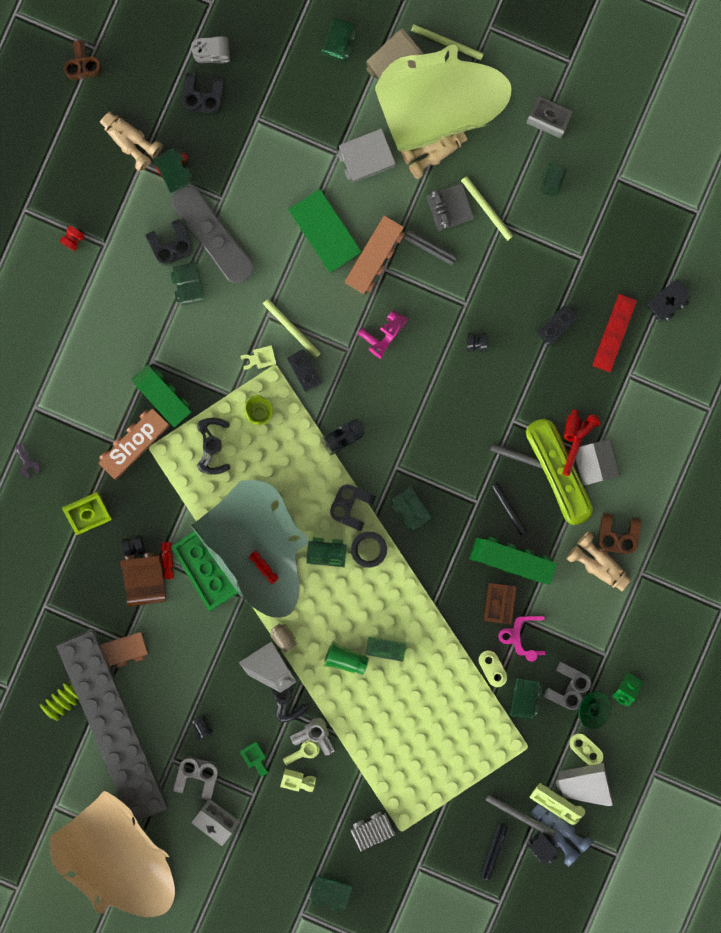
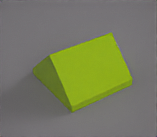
[62,492,111,535]

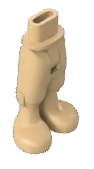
[100,111,163,171]
[401,132,468,179]
[566,531,631,591]

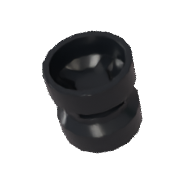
[467,333,487,352]
[122,535,145,556]

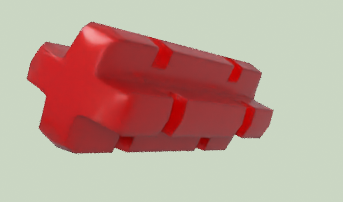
[161,542,174,580]
[249,551,279,584]

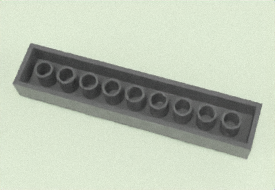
[56,628,168,822]

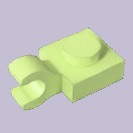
[280,769,316,792]

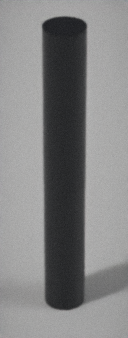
[491,483,527,536]

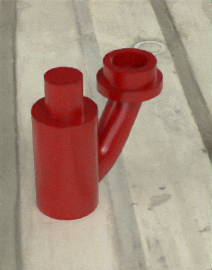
[564,410,600,441]

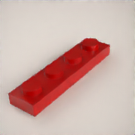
[592,294,637,372]

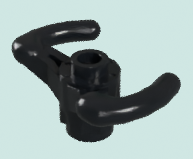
[197,417,230,475]
[264,665,308,722]

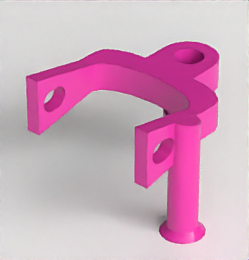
[357,310,408,359]
[499,616,545,662]

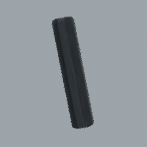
[480,824,508,880]

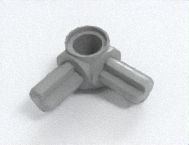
[290,718,335,755]

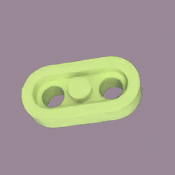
[479,651,507,687]
[569,733,603,765]

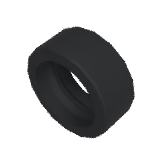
[351,531,387,568]

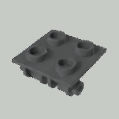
[426,183,474,232]

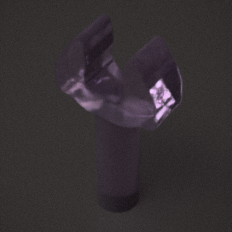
[15,444,40,479]

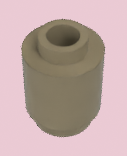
[270,623,297,652]

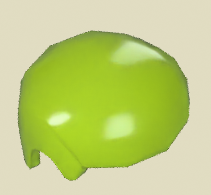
[244,395,274,426]

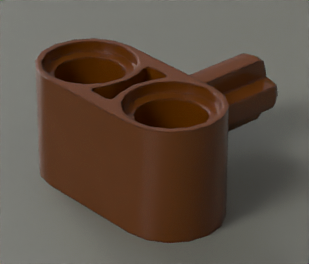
[64,40,102,80]

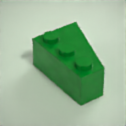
[131,365,191,427]

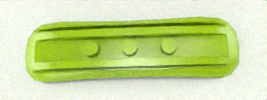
[526,418,593,525]

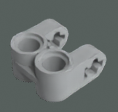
[191,37,230,63]
[173,756,218,800]

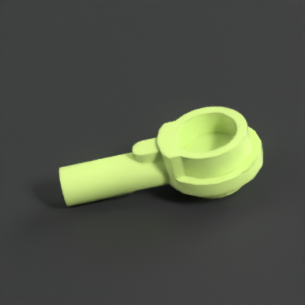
[283,739,320,765]

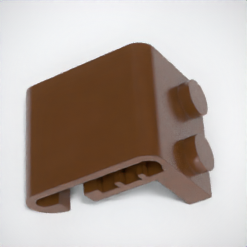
[120,553,166,607]

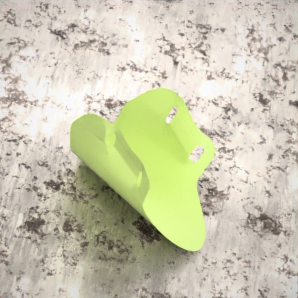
[375,44,512,151]

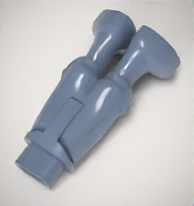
[530,804,594,867]

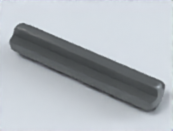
[404,230,457,265]

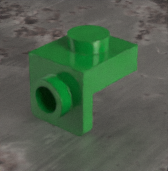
[612,672,645,707]

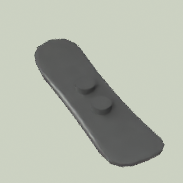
[172,186,254,283]

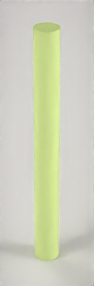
[411,24,484,60]
[461,176,513,241]
[263,299,321,358]

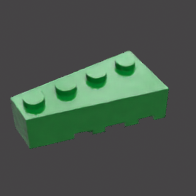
[469,537,557,585]

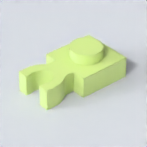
[241,345,276,370]

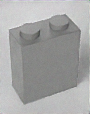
[337,129,396,183]

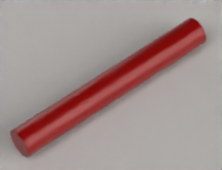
[562,421,587,476]

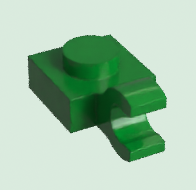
[240,742,268,777]

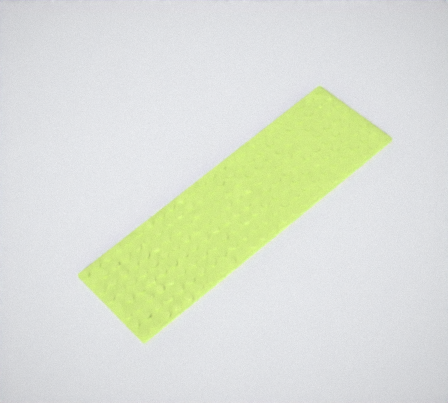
[149,365,528,831]

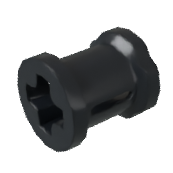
[189,715,213,739]

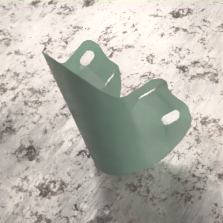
[188,480,308,618]

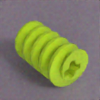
[40,680,79,721]

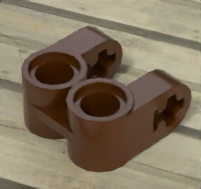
[598,512,641,554]

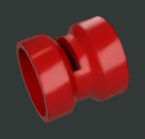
[59,225,85,252]

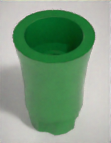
[324,641,369,675]

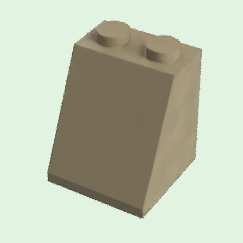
[366,28,424,79]

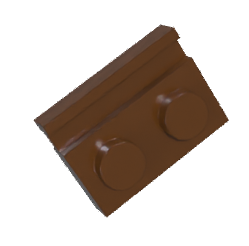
[483,583,516,625]

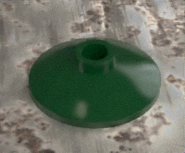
[578,691,610,729]

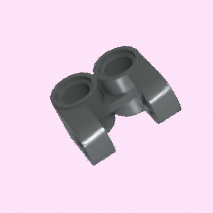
[543,662,591,710]

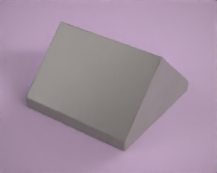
[527,96,573,139]
[575,440,620,486]

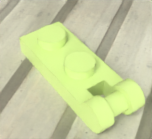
[530,783,585,825]

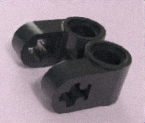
[182,73,224,115]
[145,219,193,266]
[320,419,364,456]
[330,484,377,532]

